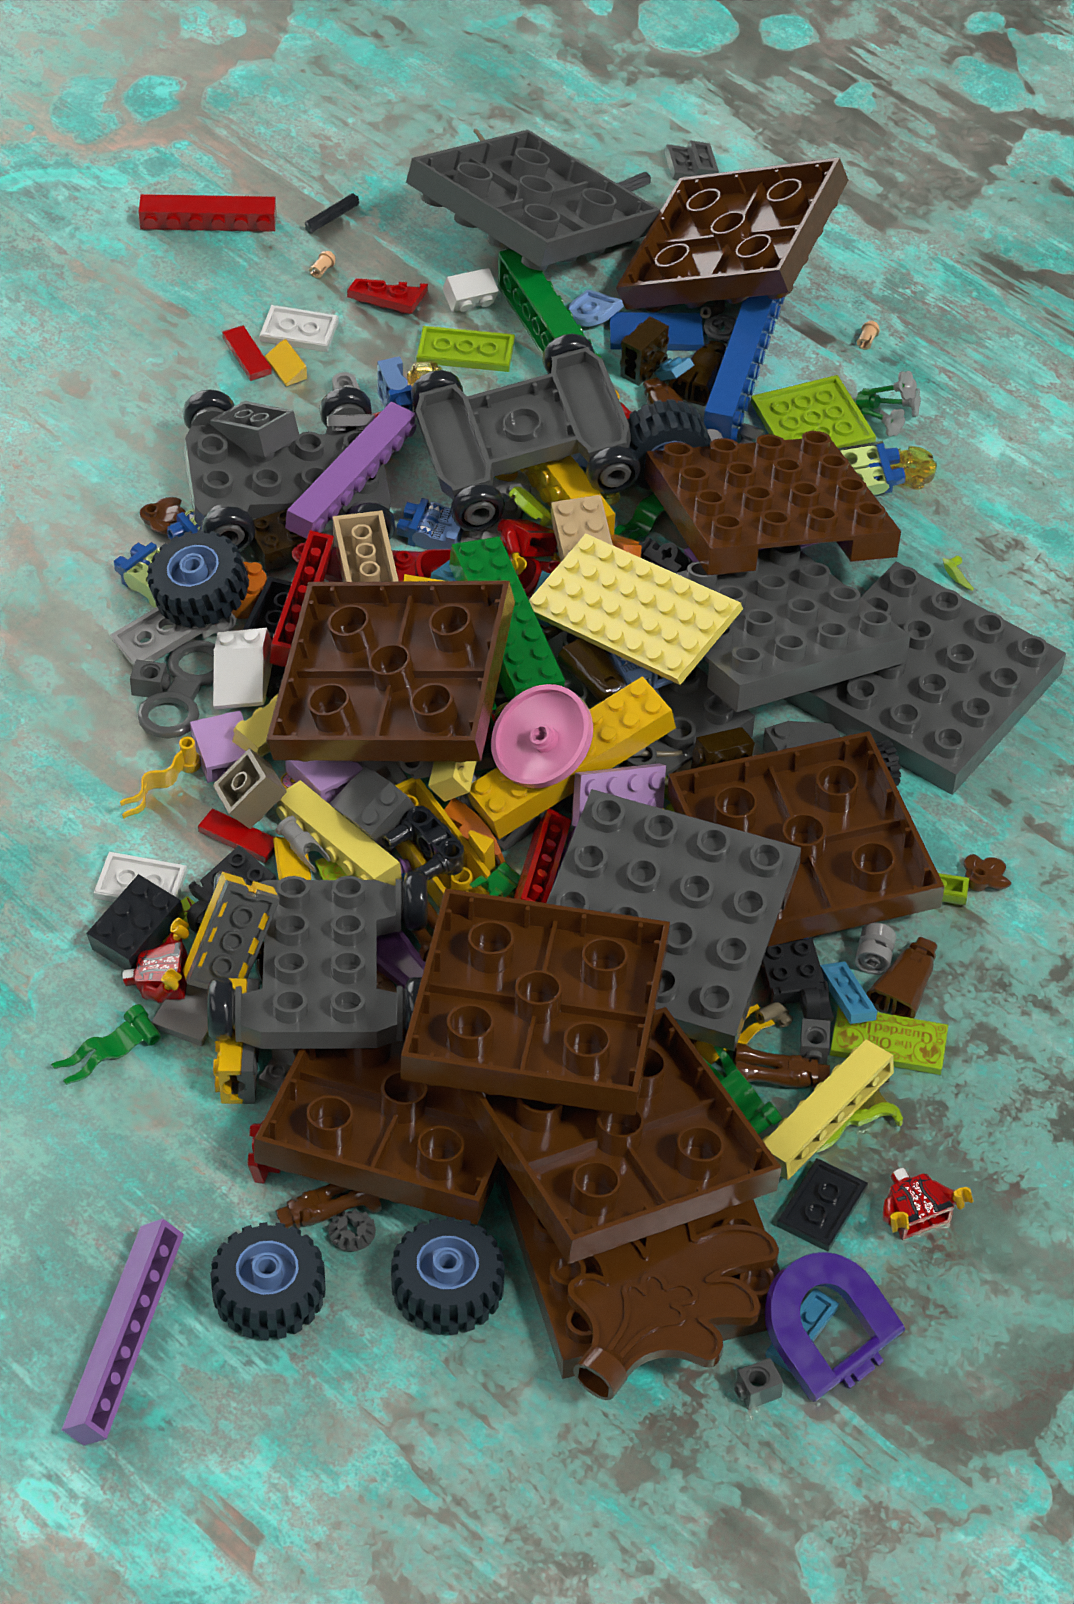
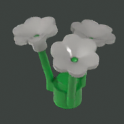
[856,371,921,437]

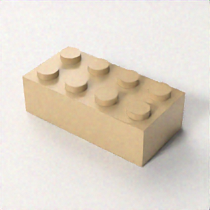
[551,495,613,562]
[333,511,398,582]

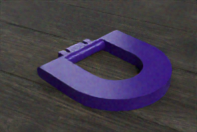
[765,1252,905,1402]

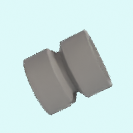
[855,923,897,975]

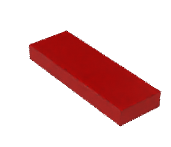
[222,325,272,381]
[198,808,275,863]

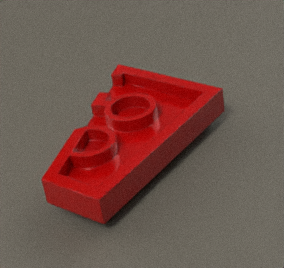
[347,278,428,314]

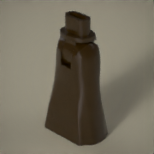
[668,340,726,406]
[557,639,628,702]

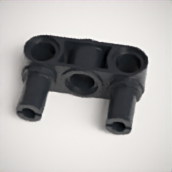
[382,806,464,881]

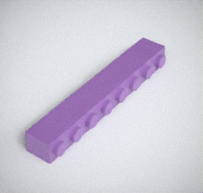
[285,402,416,539]
[62,1218,184,1446]

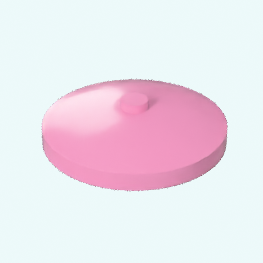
[491,684,593,788]

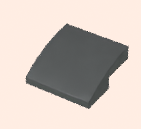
[664,140,719,180]

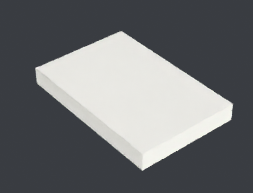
[259,305,339,352]
[94,852,187,902]

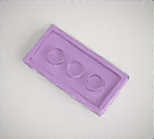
[572,763,666,827]

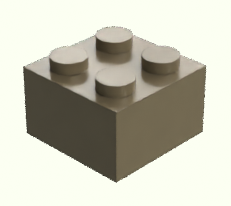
[213,748,287,829]

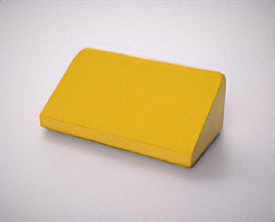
[265,339,307,386]
[468,830,495,874]
[273,837,312,880]

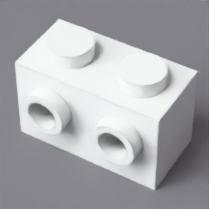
[442,268,499,312]

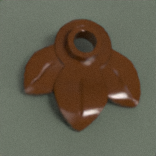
[140,497,186,534]
[963,854,1012,891]

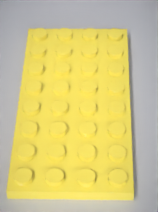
[529,534,743,685]

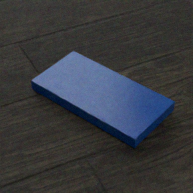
[610,312,704,351]

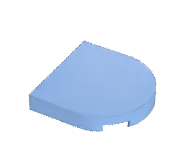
[568,289,623,327]

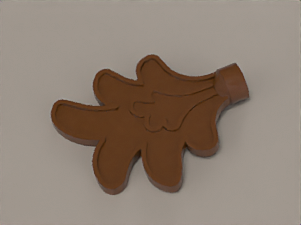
[568,1220,779,1400]

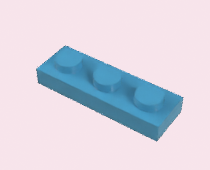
[820,962,877,1024]
[765,1288,840,1372]

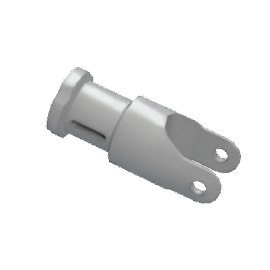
[276,815,331,873]

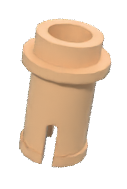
[309,251,336,279]
[857,321,880,350]

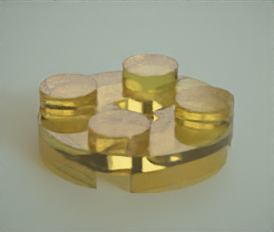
[890,446,937,490]

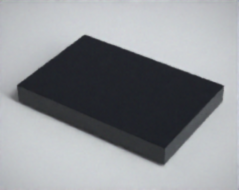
[777,1158,868,1252]

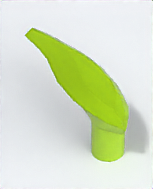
[943,555,974,591]

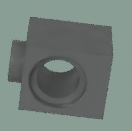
[130,659,171,698]
[799,1018,830,1064]
[734,1358,784,1410]

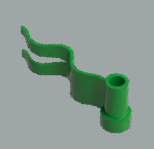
[614,489,665,540]
[469,862,520,897]
[51,1004,162,1085]
[703,1045,783,1135]

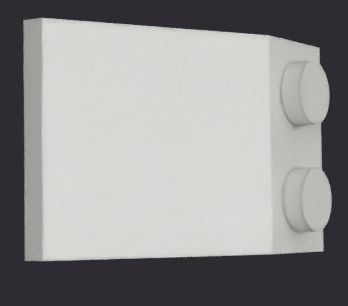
[213,628,272,710]

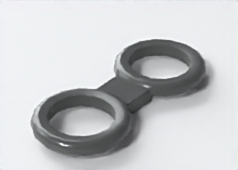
[137,640,215,739]

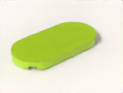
[508,487,552,526]

